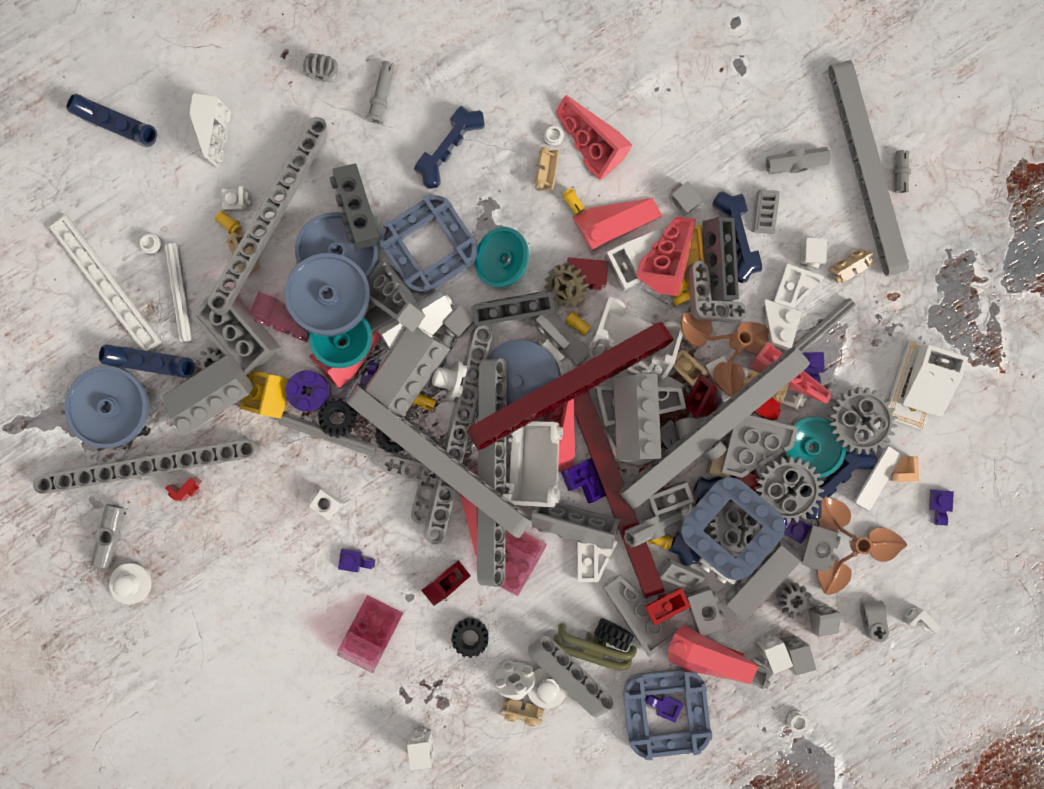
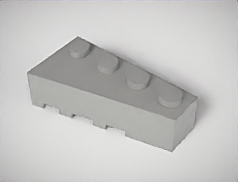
[367,259,426,332]
[595,386,686,427]
[725,537,801,621]

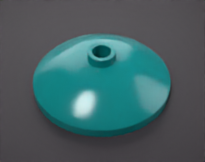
[475,227,529,288]
[309,317,372,369]
[784,417,846,478]

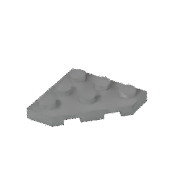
[720,415,798,478]

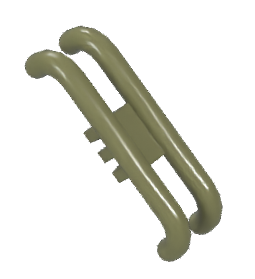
[554,623,637,671]

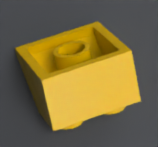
[239,370,289,419]

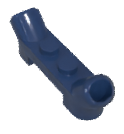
[66,93,157,147]
[414,106,485,189]
[712,191,762,283]
[99,344,195,378]
[800,449,877,520]
[669,476,723,566]

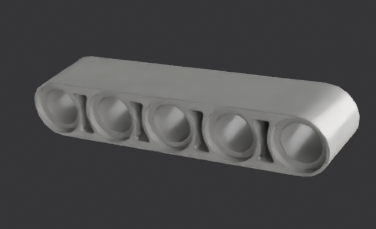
[528,635,614,717]

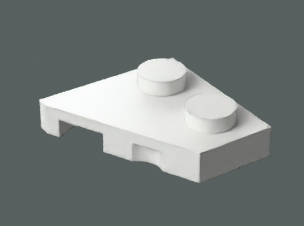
[773,264,824,309]
[762,299,802,350]
[577,540,617,582]

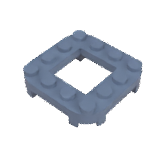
[379,194,478,294]
[681,477,785,580]
[623,669,712,760]

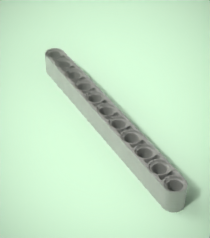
[828,60,909,276]
[208,117,328,315]
[424,325,492,545]
[618,346,810,509]
[477,358,507,587]
[345,384,532,538]
[33,440,260,494]

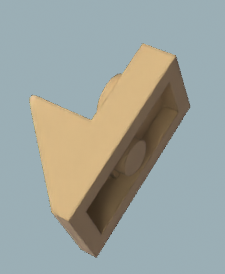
[672,349,709,387]

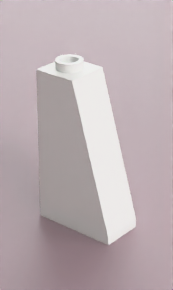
[377,291,453,352]

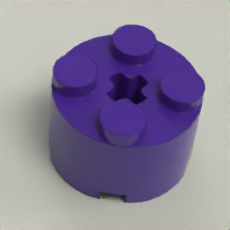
[285,370,331,412]

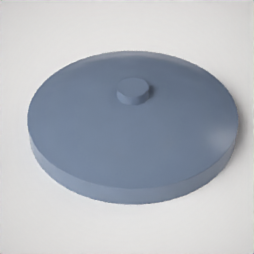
[295,212,378,278]
[285,253,370,336]
[487,339,561,406]
[64,366,149,448]

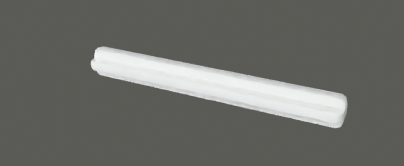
[165,243,192,342]

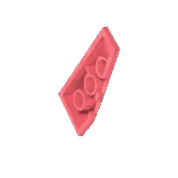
[572,198,662,253]
[749,342,833,404]

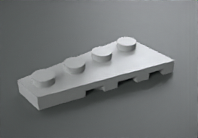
[602,576,678,657]

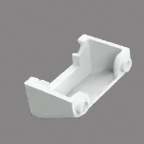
[588,296,683,382]
[503,421,563,507]

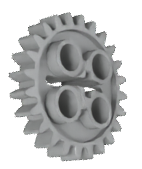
[828,387,898,455]
[754,455,824,523]
[707,500,763,558]

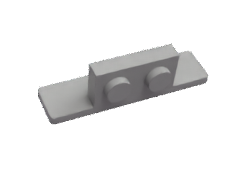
[531,313,589,365]

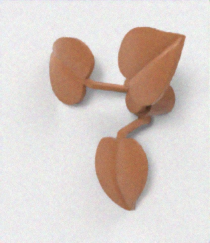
[681,313,769,397]
[817,497,907,595]

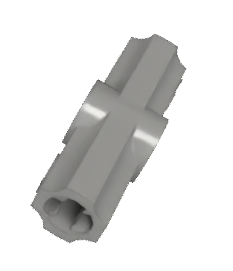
[765,147,831,174]
[90,504,125,569]
[624,509,683,547]

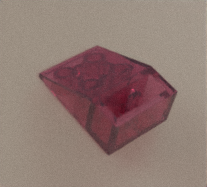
[249,291,310,343]
[500,531,547,596]
[337,595,403,673]

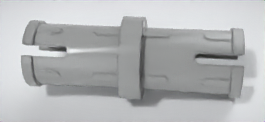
[894,150,911,193]

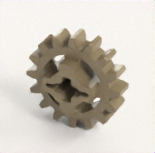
[544,263,588,308]

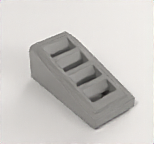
[754,189,780,234]

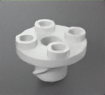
[432,361,467,401]
[109,563,152,604]
[494,660,535,700]
[527,667,567,708]

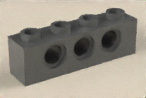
[330,163,379,250]
[702,217,739,301]
[471,289,559,327]

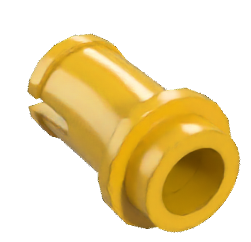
[562,188,585,215]
[215,210,242,234]
[565,311,591,336]
[413,394,437,412]
[646,534,673,550]

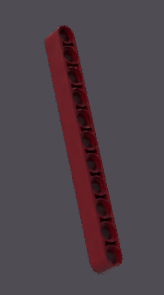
[467,322,674,450]
[574,391,665,599]

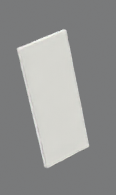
[854,446,902,511]

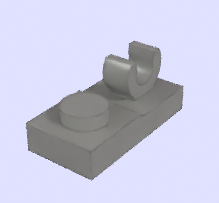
[659,558,705,592]

